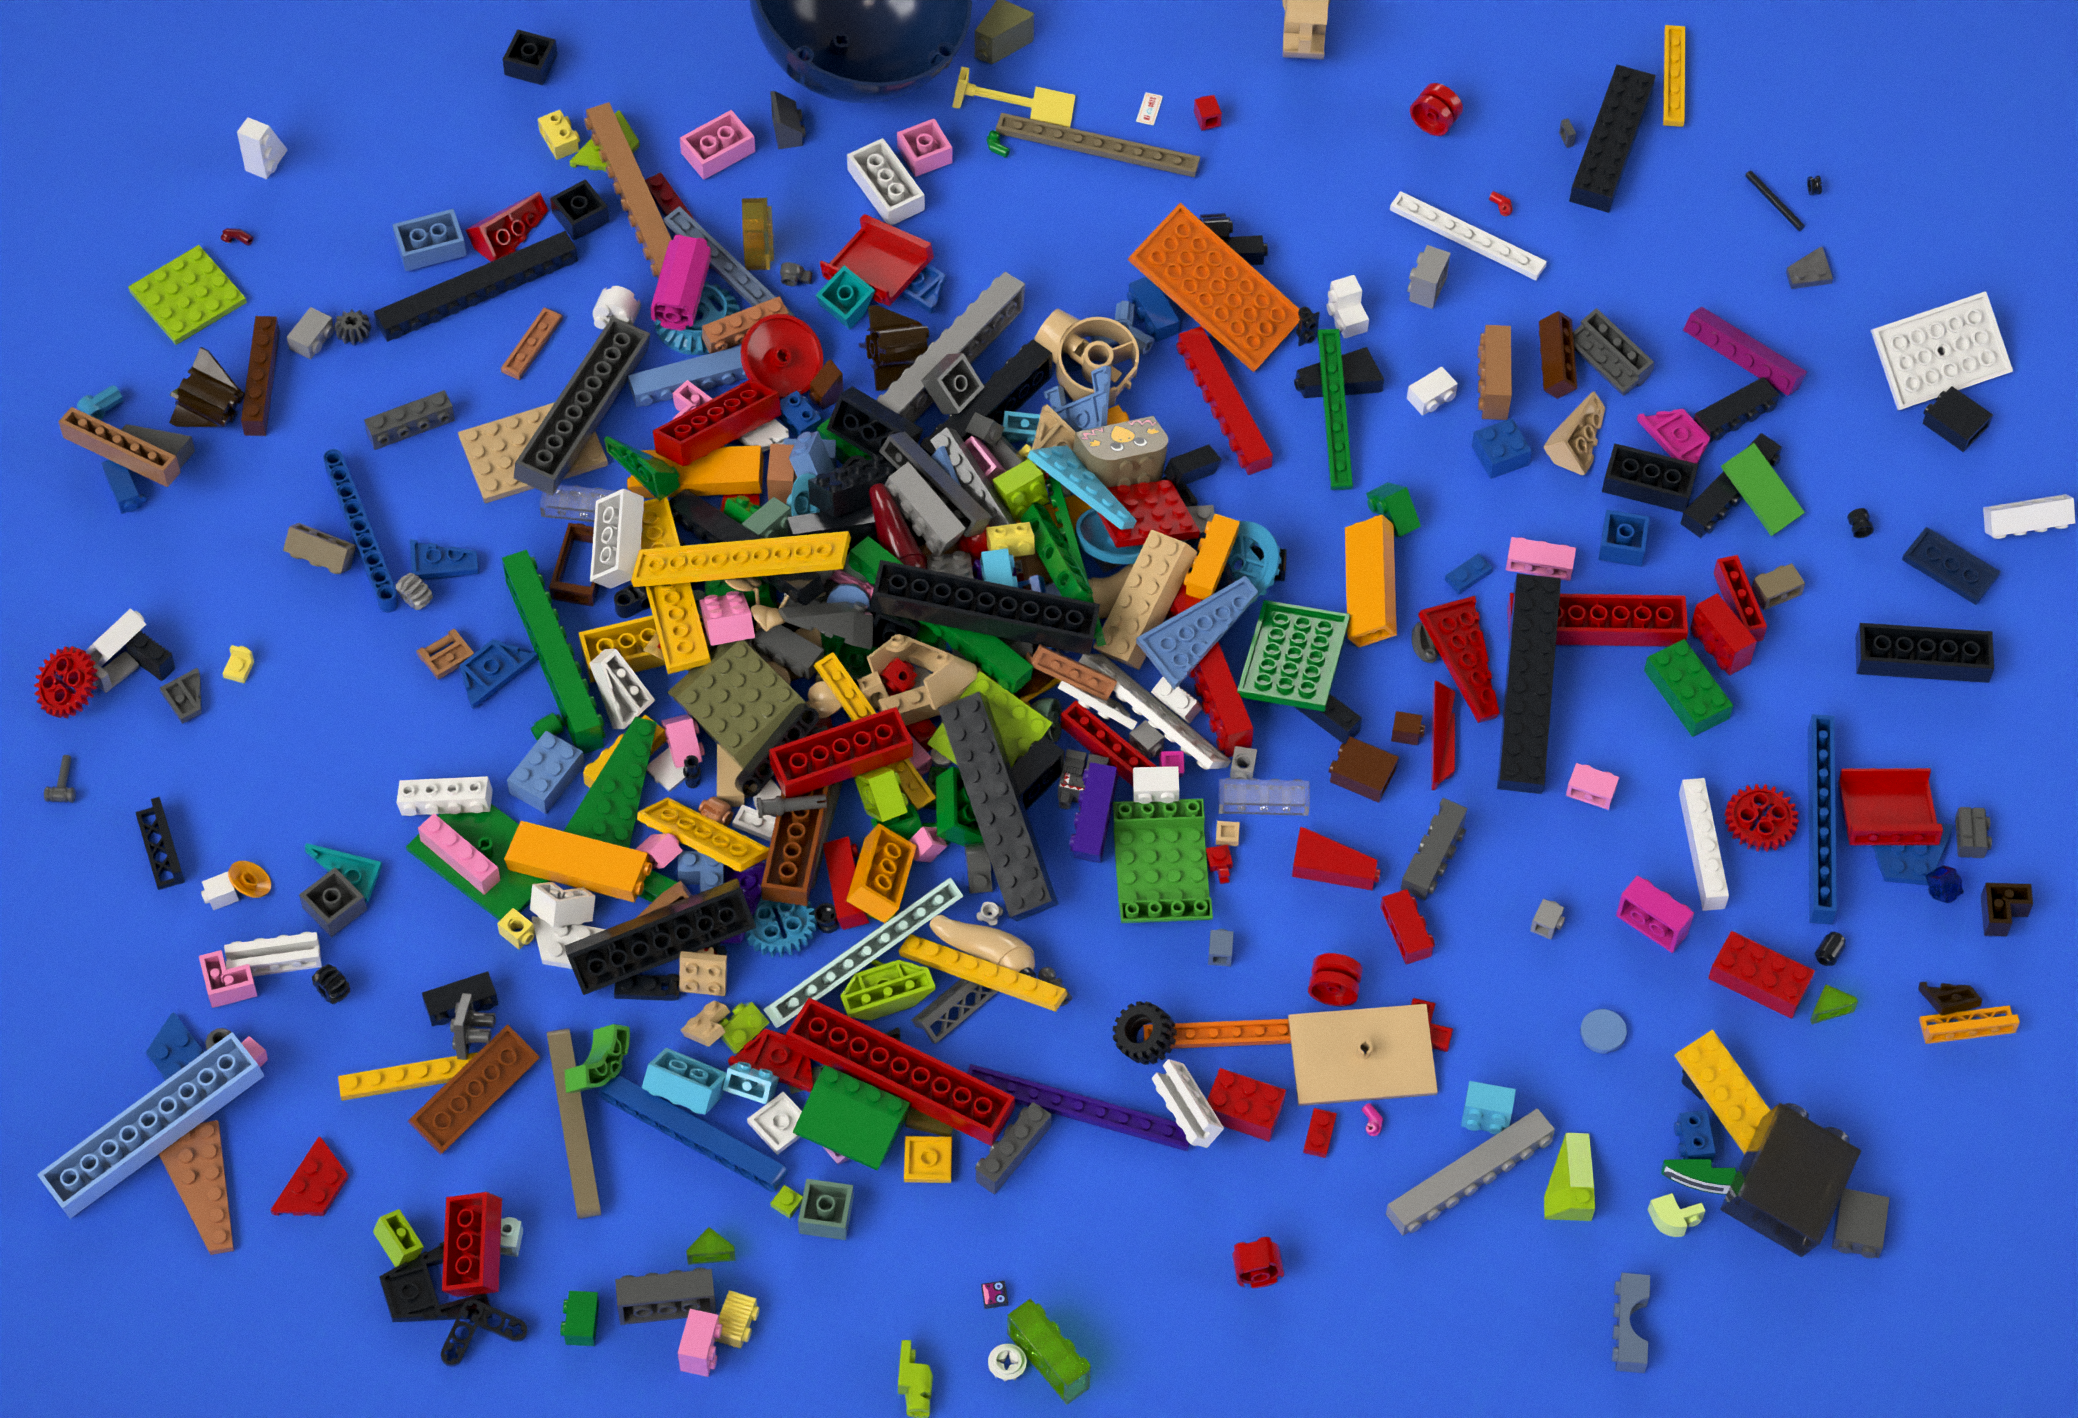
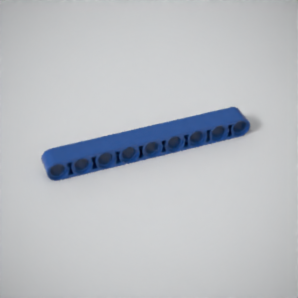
[323,449,399,613]
[599,1075,788,1192]

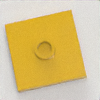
[904,1136,952,1183]

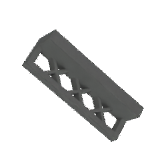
[911,978,998,1044]

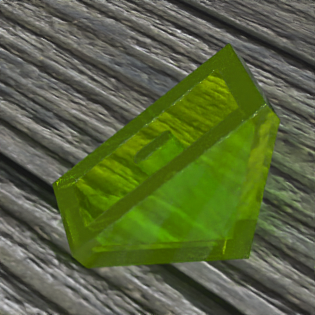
[1810,985,1858,1024]
[686,1227,736,1265]

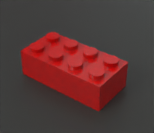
[1708,930,1815,1019]
[442,1192,502,1297]

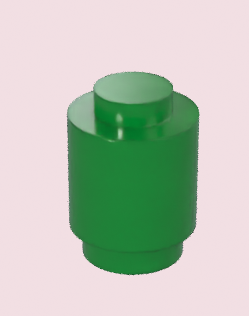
[530,712,565,741]

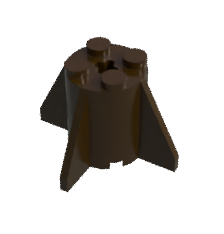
[859,305,929,391]
[169,347,245,427]

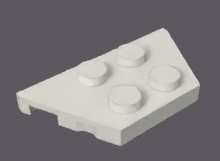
[1058,681,1137,730]
[532,916,606,969]

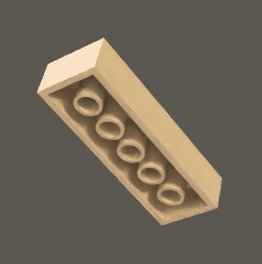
[1093,530,1197,670]

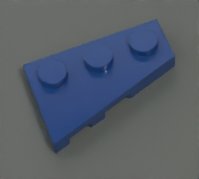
[410,539,479,579]

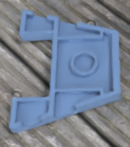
[1044,365,1111,432]

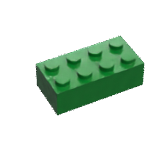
[1644,639,1733,737]

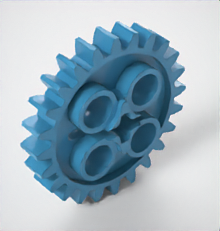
[744,896,817,958]

